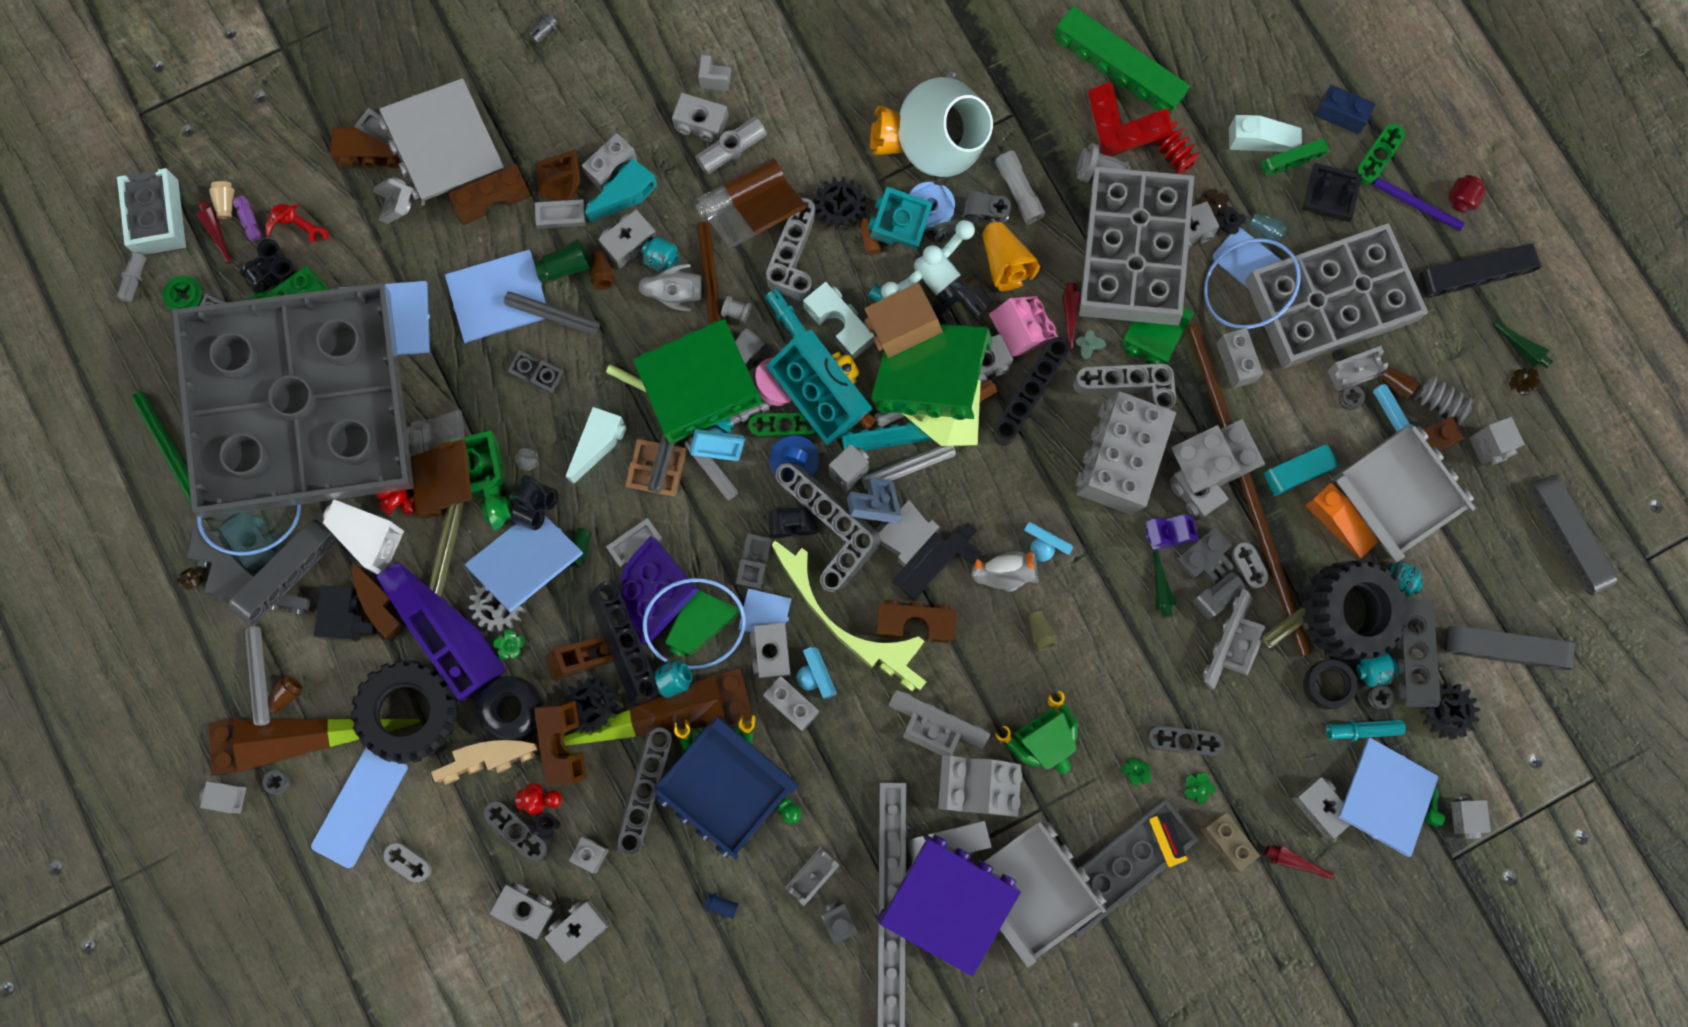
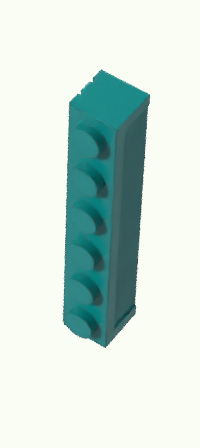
[842,422,933,451]

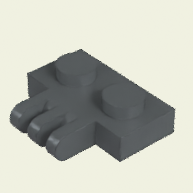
[1176,527,1234,584]

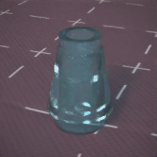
[1249,213,1288,243]

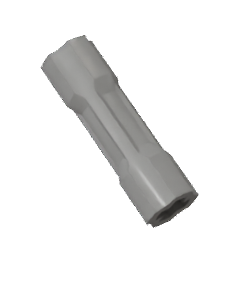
[995,151,1045,225]

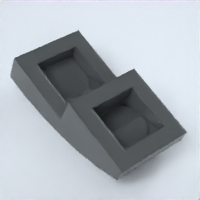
[736,533,773,589]

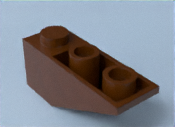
[330,128,401,169]

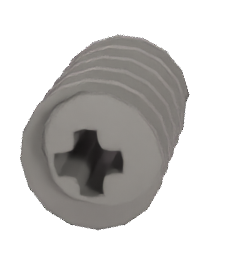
[1414,375,1472,427]

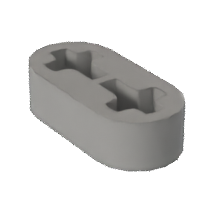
[1231,542,1268,590]
[384,843,432,882]

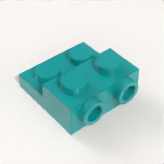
[867,187,933,250]

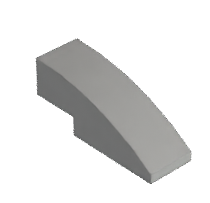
[906,821,991,863]

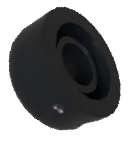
[477,676,545,741]

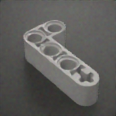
[766,198,815,301]
[1073,364,1176,410]

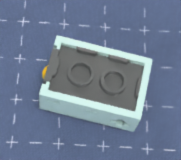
[117,168,186,255]

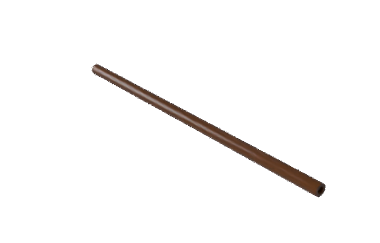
[1186,323,1312,657]

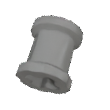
[721,295,752,324]

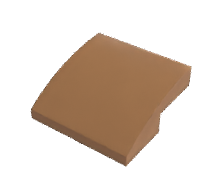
[626,439,687,497]

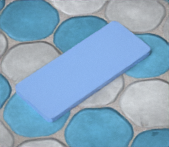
[1212,228,1282,288]
[311,748,408,868]

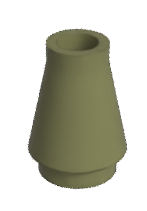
[1028,611,1058,651]

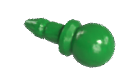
[776,797,802,825]

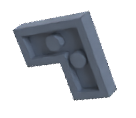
[847,478,902,523]

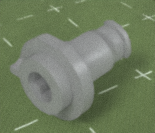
[1076,143,1131,183]

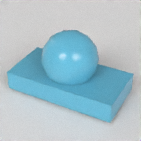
[689,427,745,461]
[1024,522,1073,562]
[796,647,837,698]

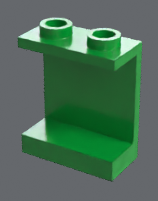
[1120,307,1194,365]

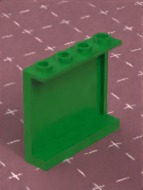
[633,319,762,444]
[871,324,993,420]

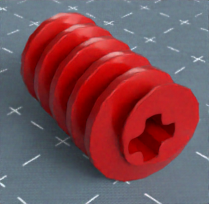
[1154,121,1200,174]

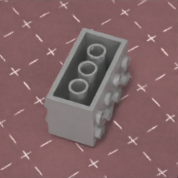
[1075,391,1176,515]

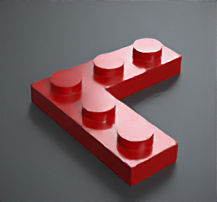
[1088,82,1175,157]

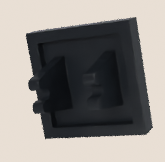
[1302,163,1362,222]

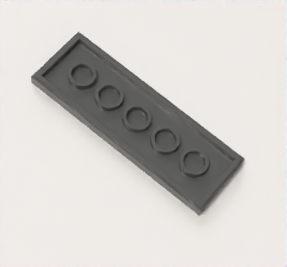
[1073,797,1200,939]

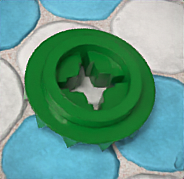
[162,275,203,311]

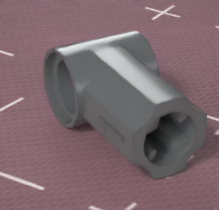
[1192,572,1246,621]

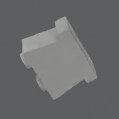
[876,500,940,567]

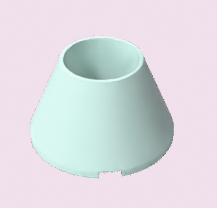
[898,77,993,177]

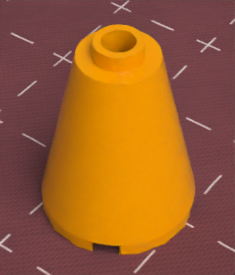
[870,106,904,155]
[982,222,1040,292]

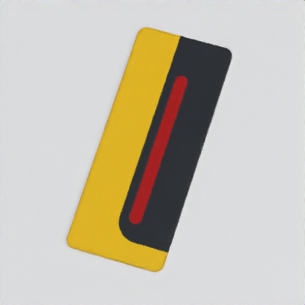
[1149,812,1187,867]

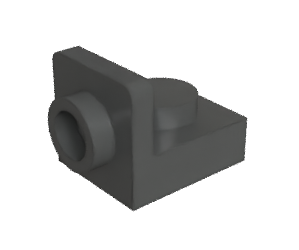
[820,901,858,945]

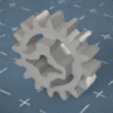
[469,585,527,632]

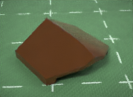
[536,150,580,201]

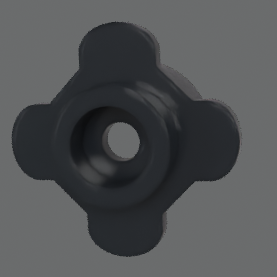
[1217,207,1246,235]
[529,812,560,841]

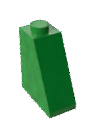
[665,590,740,658]

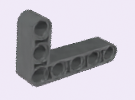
[776,463,880,592]

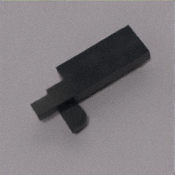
[892,523,983,601]

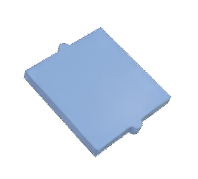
[738,589,791,633]

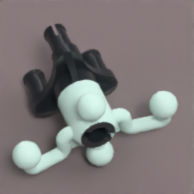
[881,220,995,326]

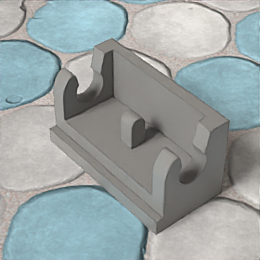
[1327,346,1388,393]
[785,847,840,906]

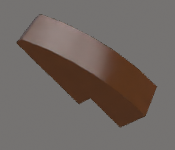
[351,563,407,641]

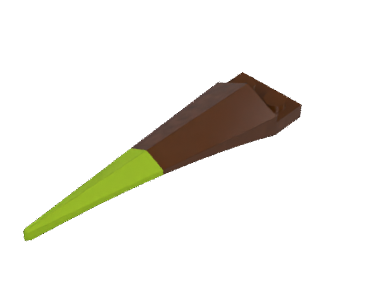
[564,668,754,746]
[208,719,422,776]

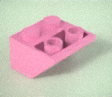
[989,296,1058,357]

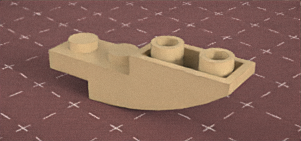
[431,740,540,785]

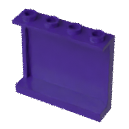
[877,834,1021,977]

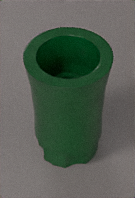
[534,238,591,283]

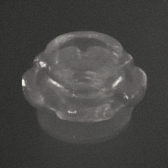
[514,448,539,471]

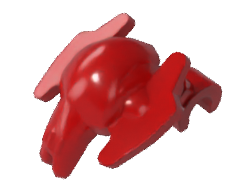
[265,203,329,242]

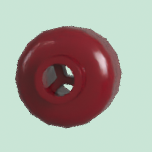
[1448,175,1486,213]

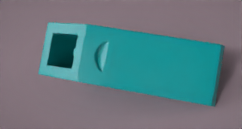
[585,158,657,222]

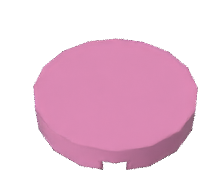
[752,358,792,406]

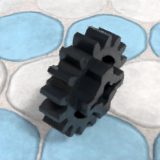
[814,176,866,230]
[562,677,618,735]
[1420,683,1480,740]

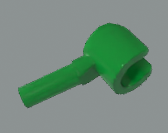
[1424,788,1445,827]

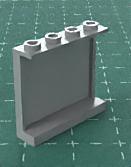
[377,78,504,206]
[1332,424,1476,563]
[983,820,1107,968]

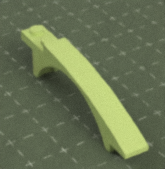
[772,541,926,692]

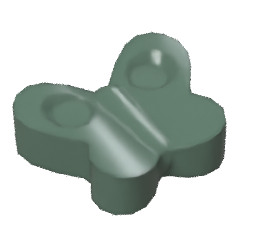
[1075,330,1106,361]

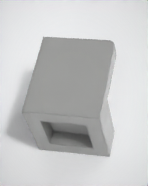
[698,55,731,91]

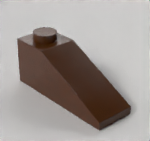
[545,636,627,681]

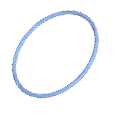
[1203,238,1300,329]
[197,504,301,556]
[643,578,745,669]

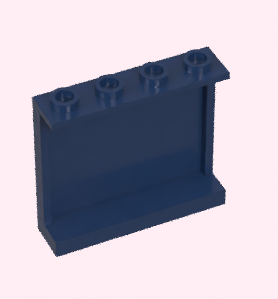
[654,714,798,860]

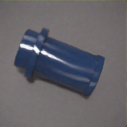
[703,892,739,919]

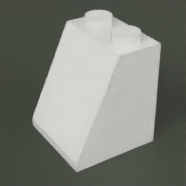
[323,500,404,575]

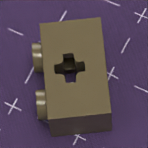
[1199,812,1260,872]

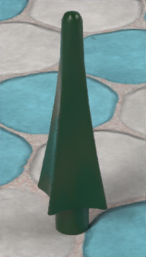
[1493,322,1554,369]
[1153,550,1176,618]

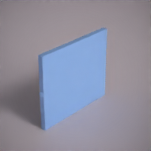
[445,249,546,343]
[339,281,430,355]
[464,516,583,613]
[1338,738,1439,857]

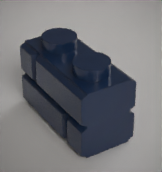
[1314,84,1375,134]

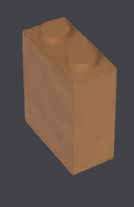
[864,282,942,358]

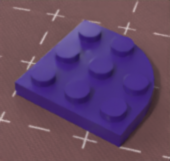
[620,536,699,645]

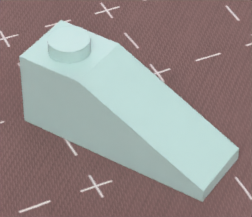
[1229,115,1302,152]
[565,407,626,483]

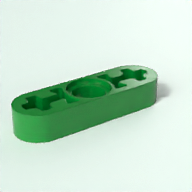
[1355,124,1405,185]
[1261,139,1330,176]
[749,412,818,438]

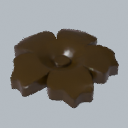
[1200,189,1230,217]
[1509,368,1542,396]

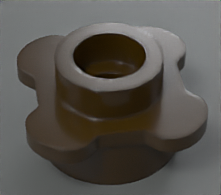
[176,567,204,590]

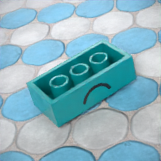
[766,330,872,445]

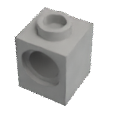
[199,781,247,814]
[1451,800,1491,839]
[569,837,609,873]

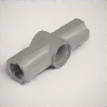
[695,117,767,175]

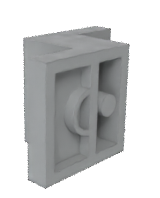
[1171,419,1265,494]
[938,755,1022,817]

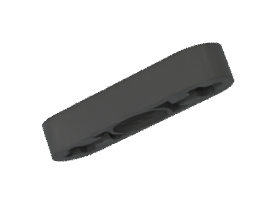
[1147,726,1224,756]
[484,802,548,861]

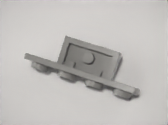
[1203,589,1267,690]
[889,690,990,756]

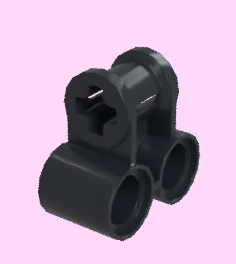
[240,239,298,293]
[509,475,559,531]
[767,504,818,538]

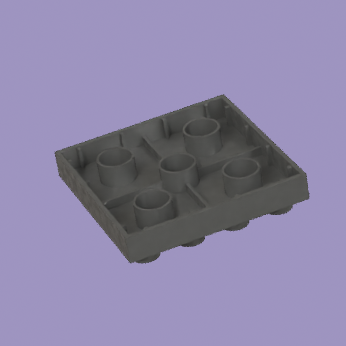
[172,283,414,518]

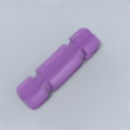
[233,196,263,242]

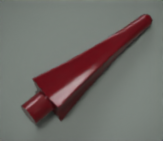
[195,201,231,264]
[1062,282,1081,350]
[1264,845,1334,879]

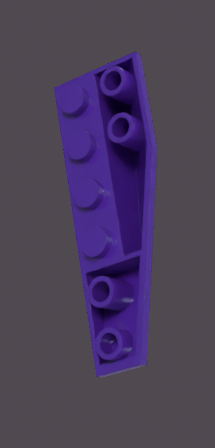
[376,562,507,701]

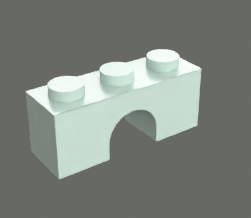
[803,282,875,360]

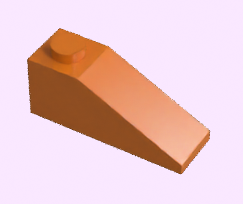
[1305,483,1378,560]

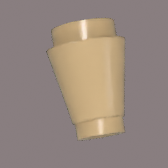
[209,181,235,219]

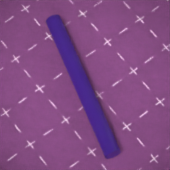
[1373,177,1465,231]

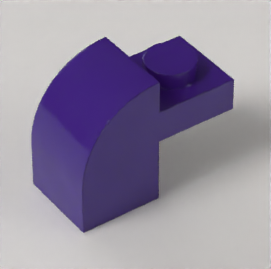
[1146,514,1199,550]

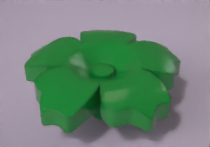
[493,629,525,661]
[1120,758,1152,787]
[1184,772,1216,804]

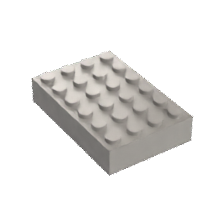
[1079,167,1194,326]
[1245,223,1428,369]

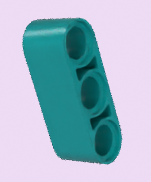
[1263,444,1340,496]

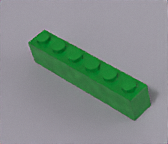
[1053,6,1190,116]

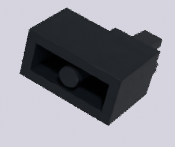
[314,585,377,642]

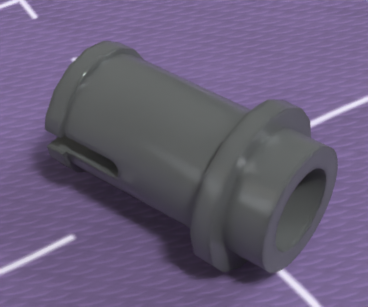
[527,13,558,44]

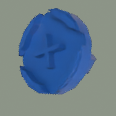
[769,435,820,481]

